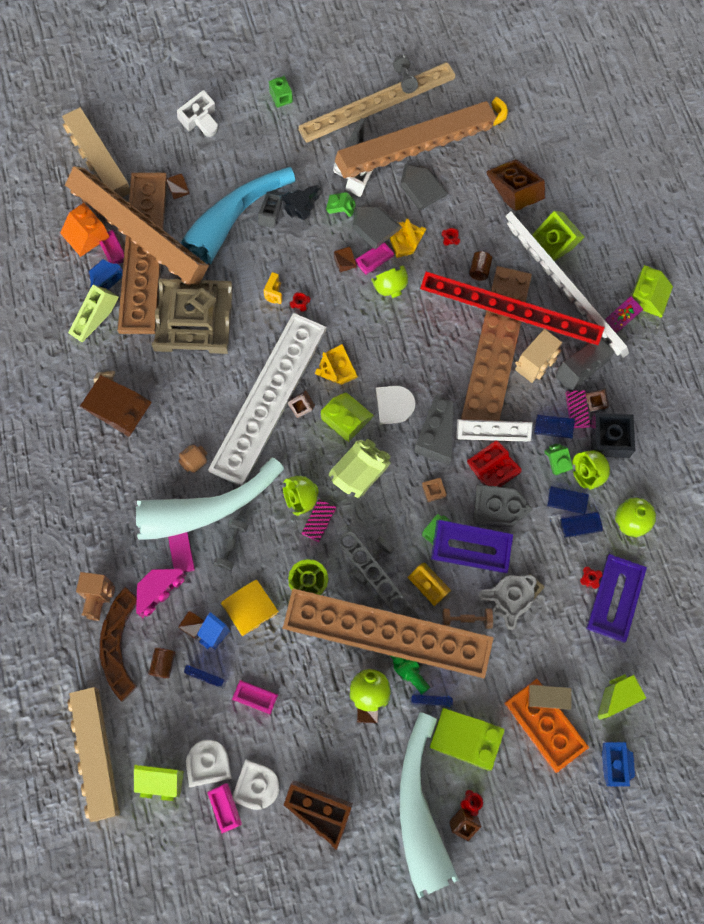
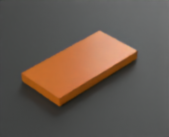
[504,679,589,773]

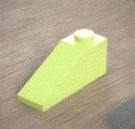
[68,285,119,342]

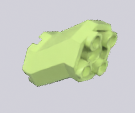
[329,439,391,498]

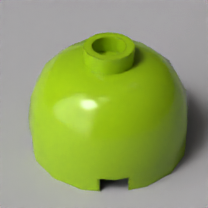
[371,265,408,298]
[572,450,610,490]
[283,475,319,516]
[615,497,656,537]
[288,559,329,595]
[349,669,391,711]

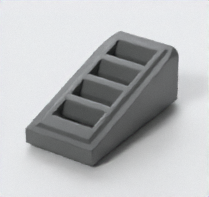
[346,118,365,148]
[258,192,283,228]

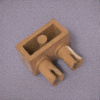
[76,572,115,621]

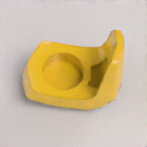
[491,97,508,126]

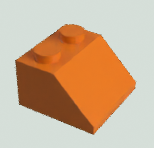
[60,203,109,257]

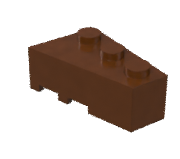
[283,780,353,850]

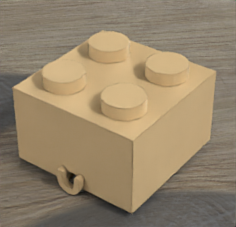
[515,329,562,383]

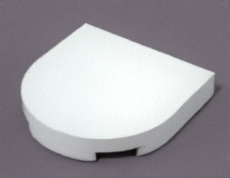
[376,386,415,425]
[186,740,232,787]
[232,759,279,810]

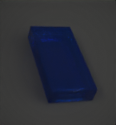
[534,415,575,439]
[547,486,589,514]
[560,512,603,538]
[184,664,227,689]
[410,695,453,707]

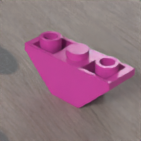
[136,569,186,618]

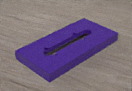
[431,520,513,573]
[586,554,647,643]

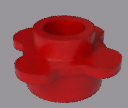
[441,228,460,246]
[290,292,311,312]
[580,566,602,589]
[460,790,483,816]

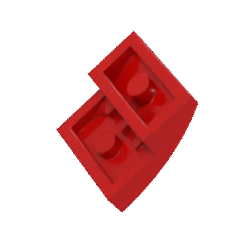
[467,440,521,487]

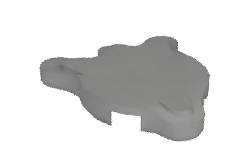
[479,575,537,630]

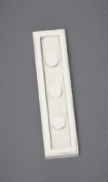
[456,419,532,441]

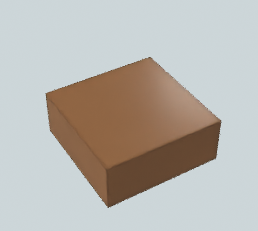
[422,478,446,502]

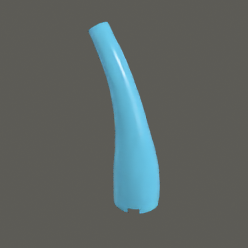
[181,167,295,264]

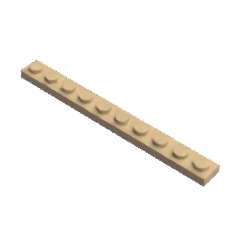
[298,62,455,143]

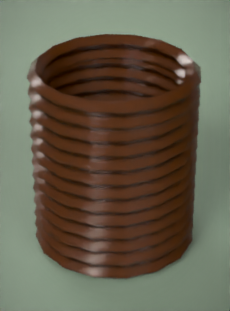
[469,251,493,281]
[148,648,176,678]

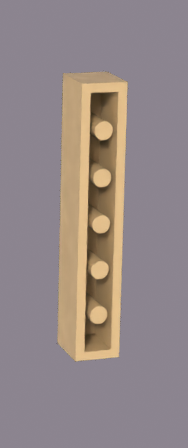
[62,107,130,197]
[68,687,120,822]

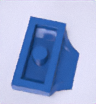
[89,259,123,290]
[602,742,635,787]

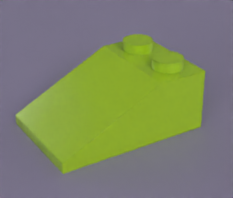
[429,708,505,771]

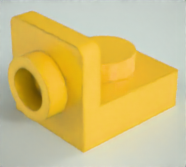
[264,272,283,304]

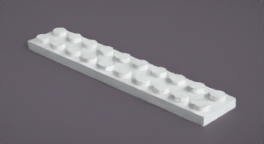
[506,212,629,357]
[208,313,326,486]

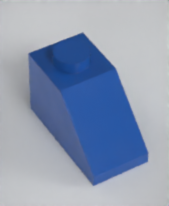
[197,612,230,650]

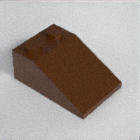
[487,159,545,211]
[80,375,152,437]

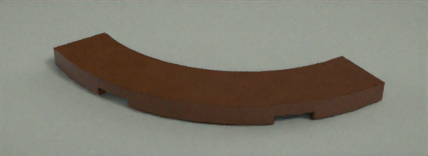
[100,586,137,702]

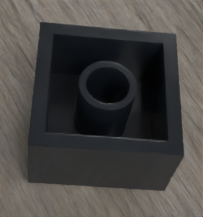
[590,413,636,458]

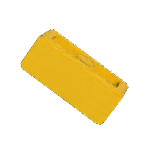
[407,562,451,607]

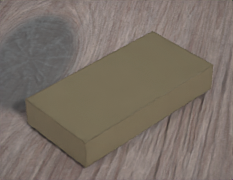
[528,685,571,710]

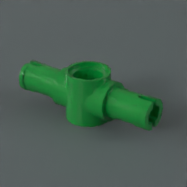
[389,655,431,695]

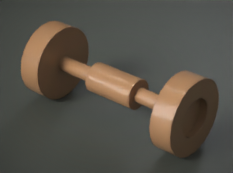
[442,608,493,629]

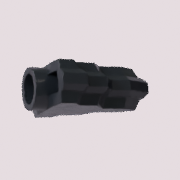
[281,185,322,221]

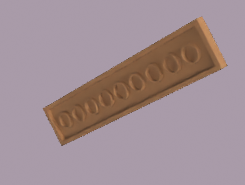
[118,173,167,334]
[461,266,532,421]
[283,589,494,679]

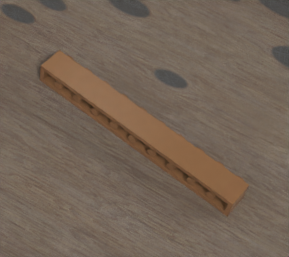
[335,101,497,178]
[65,166,209,285]

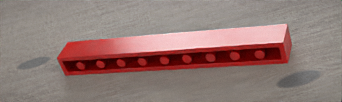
[420,271,605,346]

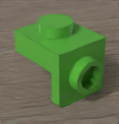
[326,192,355,217]
[544,444,573,475]

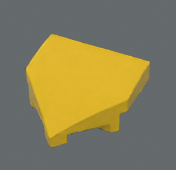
[389,219,426,258]
[315,344,358,385]

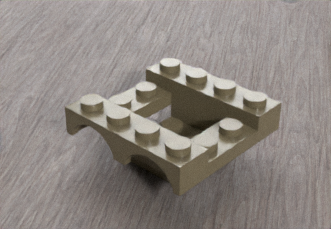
[152,279,233,354]

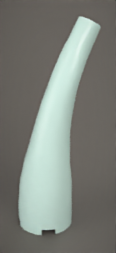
[136,457,284,540]
[400,712,459,898]

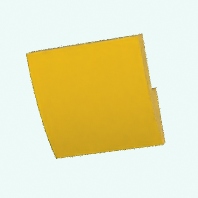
[221,579,279,636]

